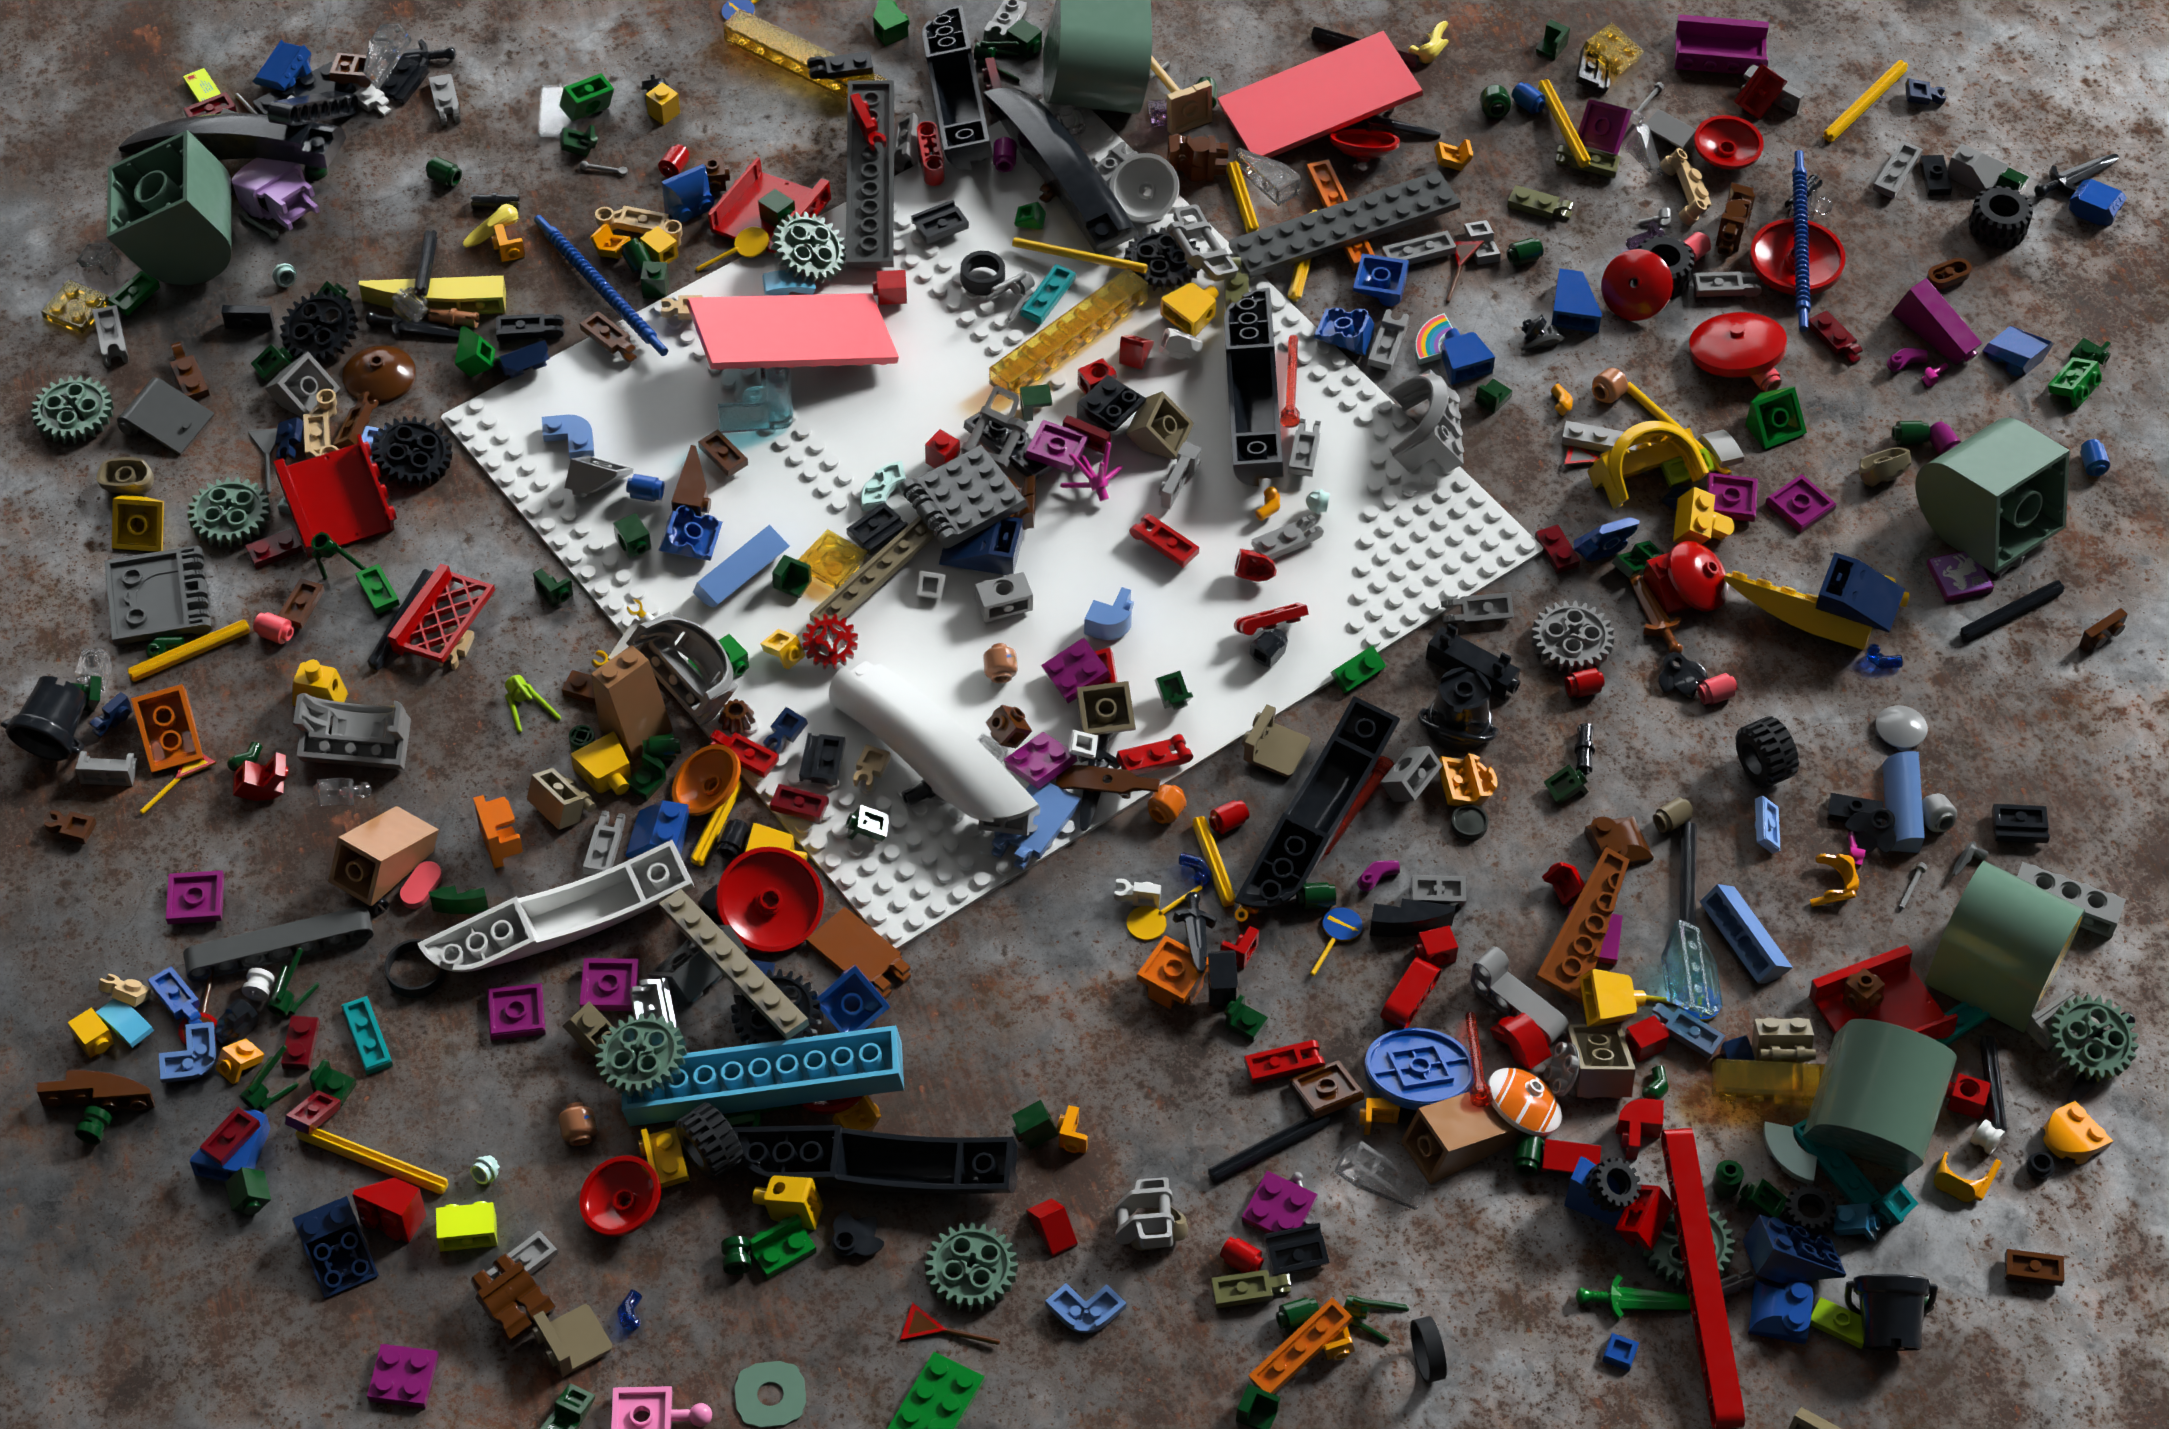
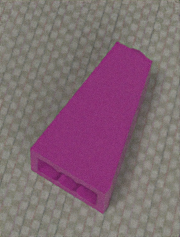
[1892,278,1982,365]

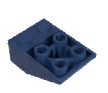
[939,517,1023,575]
[1815,552,1905,633]
[292,1196,379,1298]
[1742,1214,1846,1283]

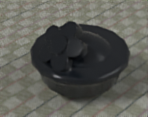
[640,74,669,93]
[1522,314,1547,341]

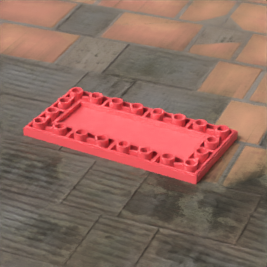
[1217,31,1423,164]
[687,293,899,370]

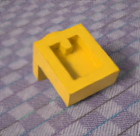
[760,629,805,670]

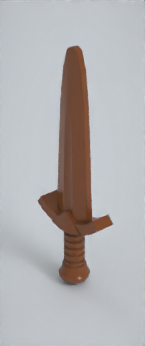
[1628,575,1683,654]

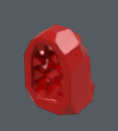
[1234,549,1277,582]

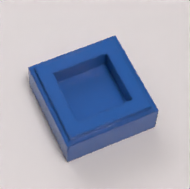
[1602,1333,1639,1371]

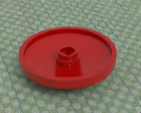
[1749,218,1846,295]
[1689,312,1787,377]
[715,846,824,954]

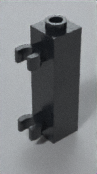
[1426,624,1521,701]

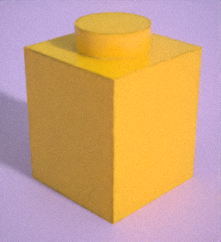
[646,83,680,125]
[640,226,678,264]
[68,1007,114,1058]

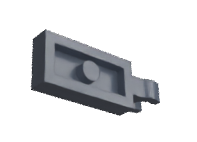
[1650,1003,1726,1060]

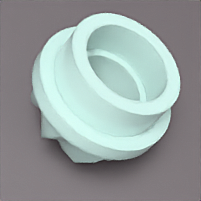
[272,263,296,287]
[1306,489,1330,514]
[470,1156,500,1184]

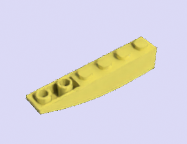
[359,276,506,314]

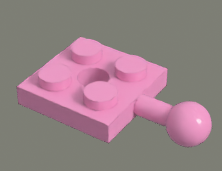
[611,1386,712,1429]

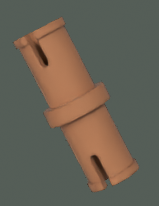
[428,307,480,328]

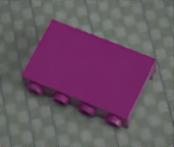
[1674,14,1769,75]

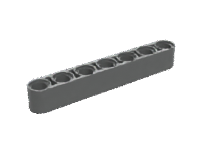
[183,907,374,981]

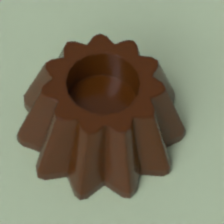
[718,699,755,734]

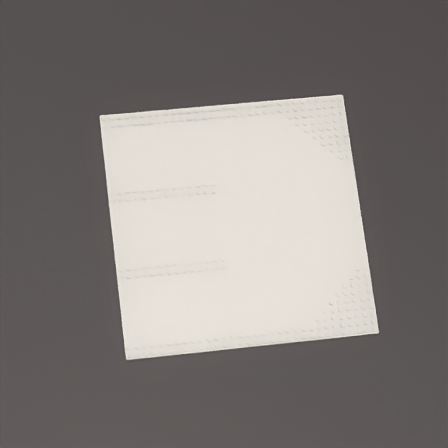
[441,98,1543,950]

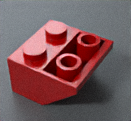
[352,1177,427,1243]

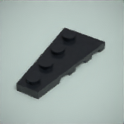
[253,62,356,115]
[963,412,1055,480]

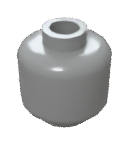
[1922,793,1957,832]

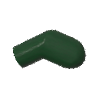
[146,637,184,658]
[227,742,263,771]
[1642,1066,1669,1100]

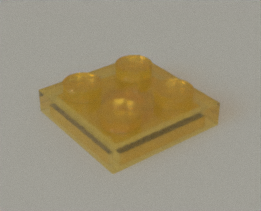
[1583,22,1645,76]
[41,279,109,334]
[798,529,868,590]

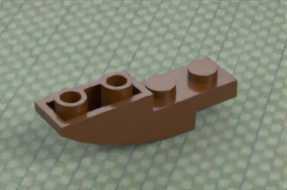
[37,1070,155,1113]

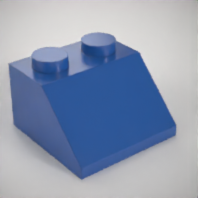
[626,800,690,858]

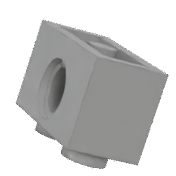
[975,572,1033,623]
[1380,746,1443,802]

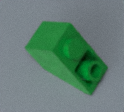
[873,0,910,46]
[455,326,496,378]

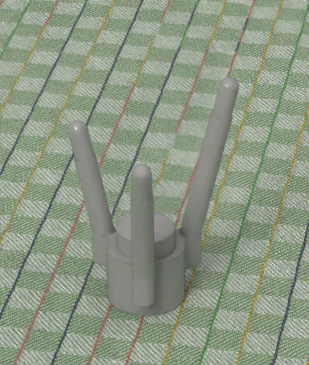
[986,271,1035,321]

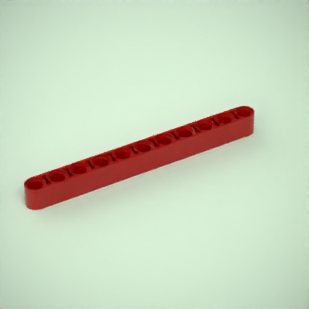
[1661,1128,1745,1429]

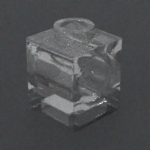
[74,648,113,691]

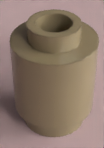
[1653,797,1693,833]

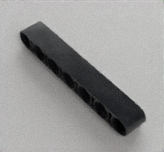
[267,91,358,126]

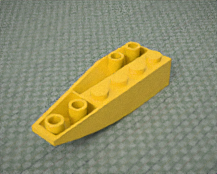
[1724,571,1872,650]

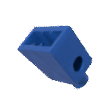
[1441,328,1495,385]

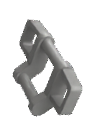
[1167,204,1238,281]
[958,386,1029,468]
[1114,1177,1175,1249]

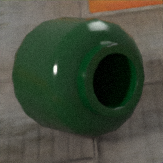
[1480,84,1511,119]

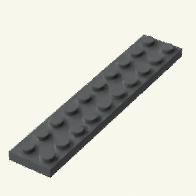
[846,80,894,268]
[1228,171,1461,279]

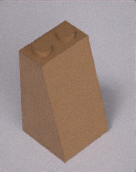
[591,645,673,759]
[328,806,439,906]
[1401,1086,1523,1184]

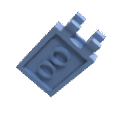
[991,782,1081,870]

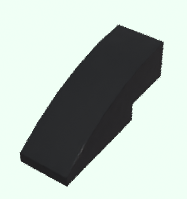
[1369,898,1455,937]

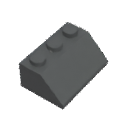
[647,924,748,1002]

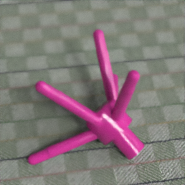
[1060,442,1122,502]

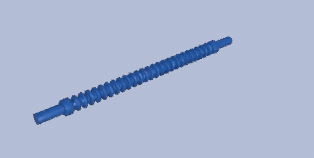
[1792,150,1811,332]
[534,215,668,356]

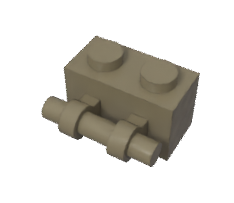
[527,768,596,829]
[1751,1018,1816,1063]

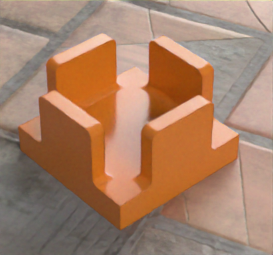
[473,795,523,869]
[1137,935,1208,1009]

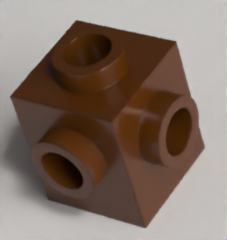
[695,158,730,192]
[985,705,1032,749]
[1842,968,1885,1018]

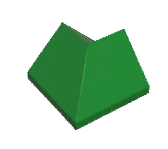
[1745,386,1807,449]

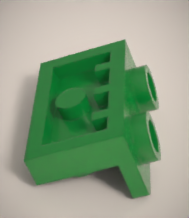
[2047,357,2102,408]
[749,1214,817,1280]

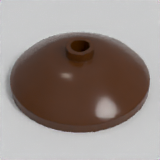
[342,345,416,404]

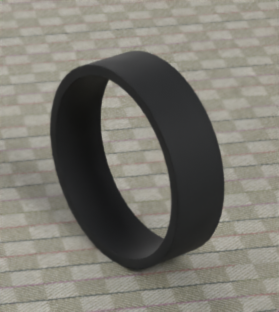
[384,939,447,998]
[1410,1316,1447,1383]

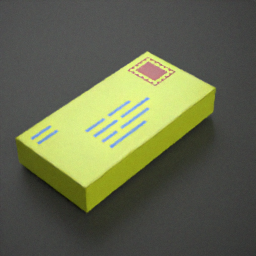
[183,68,221,102]

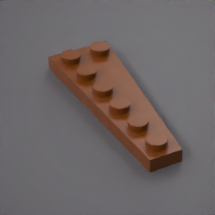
[1535,847,1630,1004]

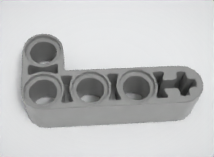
[1470,946,1569,1046]

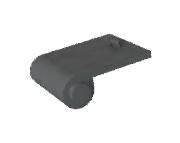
[117,377,214,456]

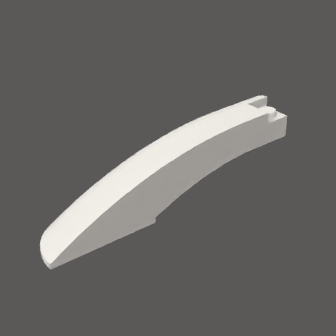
[829,661,1039,822]
[417,840,695,972]

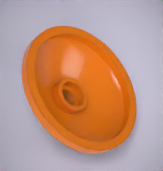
[672,744,741,816]

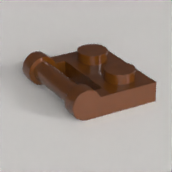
[329,53,379,88]

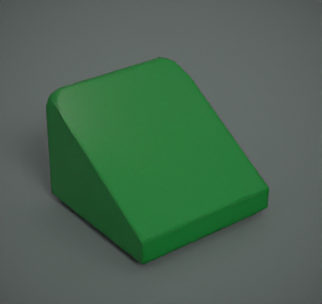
[1014,201,1046,229]

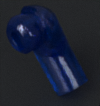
[1865,644,1903,669]
[1179,852,1212,886]
[617,1289,642,1332]

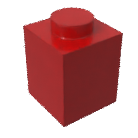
[872,270,907,305]
[925,429,960,469]
[1624,1015,1669,1062]

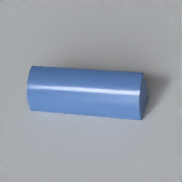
[693,524,790,607]
[1882,751,1924,853]
[1699,884,1793,984]

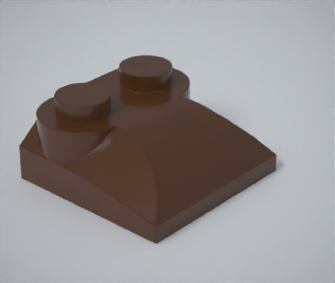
[1584,816,1654,868]

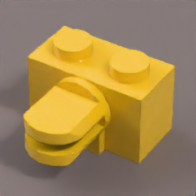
[1673,487,1734,544]

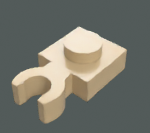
[661,295,703,320]
[439,626,475,670]
[853,744,891,791]
[98,974,151,1007]

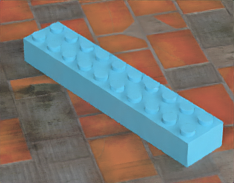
[622,1025,904,1126]

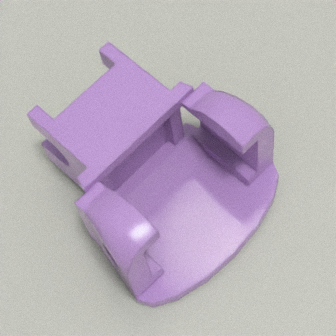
[232,158,320,231]

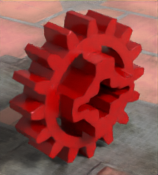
[802,614,858,669]

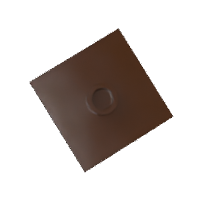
[1290,1060,1364,1119]

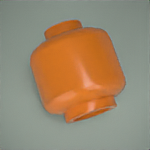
[1147,784,1187,824]

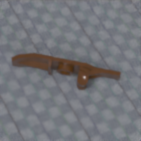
[1055,765,1160,799]

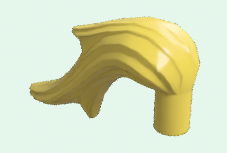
[1408,21,1449,64]
[463,204,519,247]

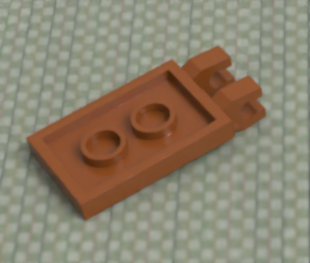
[806,907,911,999]

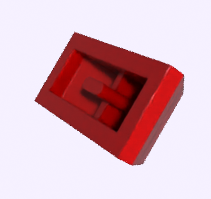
[1119,335,1154,370]
[1026,1198,1078,1257]

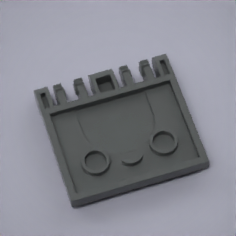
[899,445,1027,548]
[104,546,212,646]

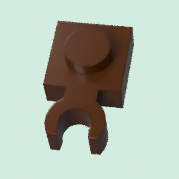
[44,810,97,844]

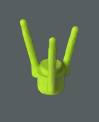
[504,675,561,733]

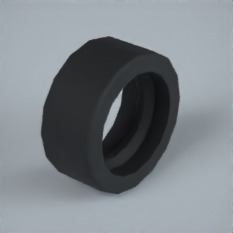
[960,250,1005,296]

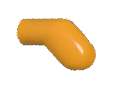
[1551,384,1573,416]
[1255,487,1280,521]
[1235,905,1259,922]

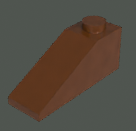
[671,445,711,517]

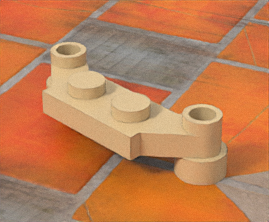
[1660,148,1712,226]
[595,206,683,247]
[303,389,339,458]

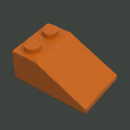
[131,684,204,773]

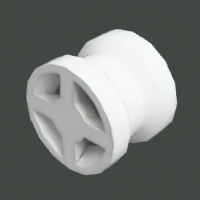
[242,968,275,1001]
[1971,1119,2005,1155]

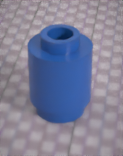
[1511,82,1546,114]
[2080,439,2110,476]
[626,474,665,502]

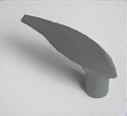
[1521,325,1564,351]
[1952,841,1988,877]

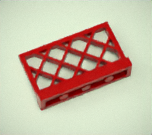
[387,563,495,663]

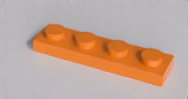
[1248,1297,1353,1394]

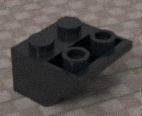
[1077,375,1146,432]

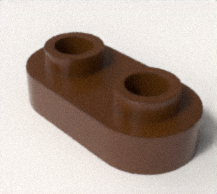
[1926,258,1972,289]

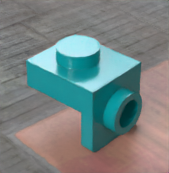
[1873,1182,1919,1226]

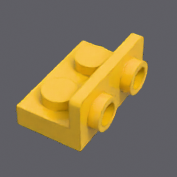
[638,1127,690,1189]

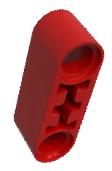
[917,121,945,186]
[1380,957,1442,1029]

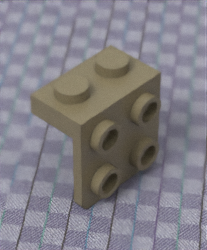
[1242,704,1311,778]
[532,1304,612,1377]

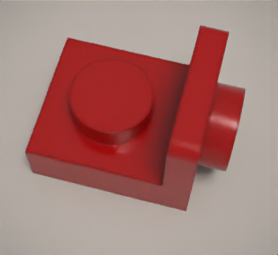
[1220,926,1259,969]

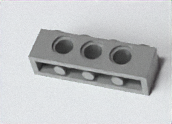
[2017,862,2126,938]

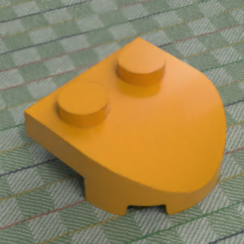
[1439,753,1497,806]
[2043,1101,2113,1164]

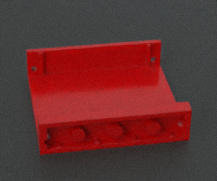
[708,157,831,254]
[274,434,397,558]
[1809,945,1958,1040]

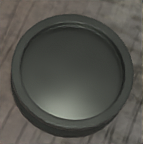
[1451,804,1489,841]

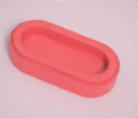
[400,861,442,909]

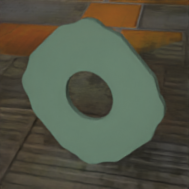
[735,1361,807,1428]

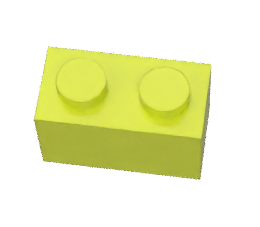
[436,1201,497,1252]

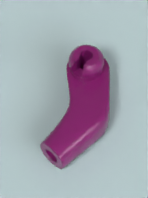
[1887,348,1927,372]
[1357,860,1400,892]

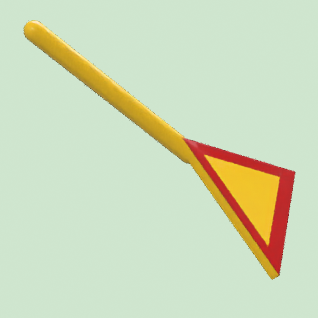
[140,754,217,815]

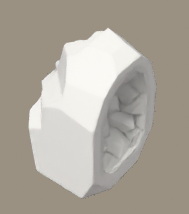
[1159,328,1203,360]

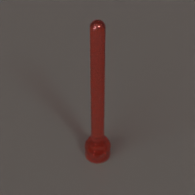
[1280,335,1300,428]
[1324,756,1394,855]
[1465,1011,1493,1107]

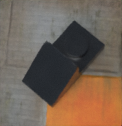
[1208,950,1238,1006]

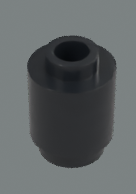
[717,819,751,860]

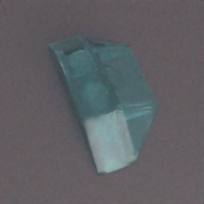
[1661,919,1723,1018]

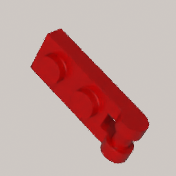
[1129,513,1200,568]
[1234,602,1309,636]
[1116,734,1193,775]
[1244,1040,1326,1084]

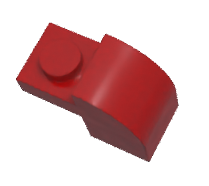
[233,752,288,801]
[1490,1013,1552,1069]
[1615,1099,1664,1160]

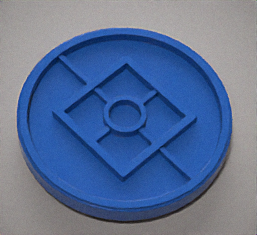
[1364,1028,1475,1110]

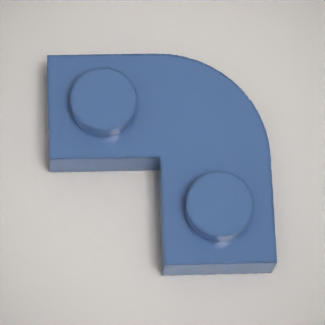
[542,414,595,459]
[159,1022,216,1083]
[1045,1283,1127,1333]

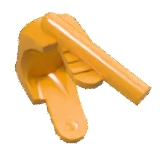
[1810,854,1859,907]
[1934,1151,2002,1202]

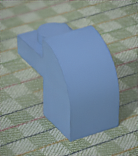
[1084,587,1134,640]

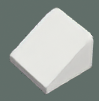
[916,571,946,600]
[1068,730,1098,759]

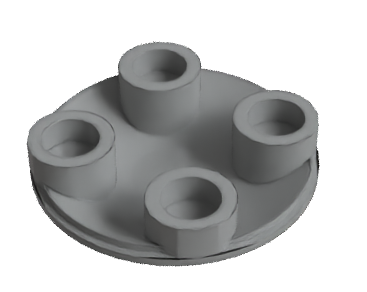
[1875,705,1928,752]
[1543,1042,1580,1097]

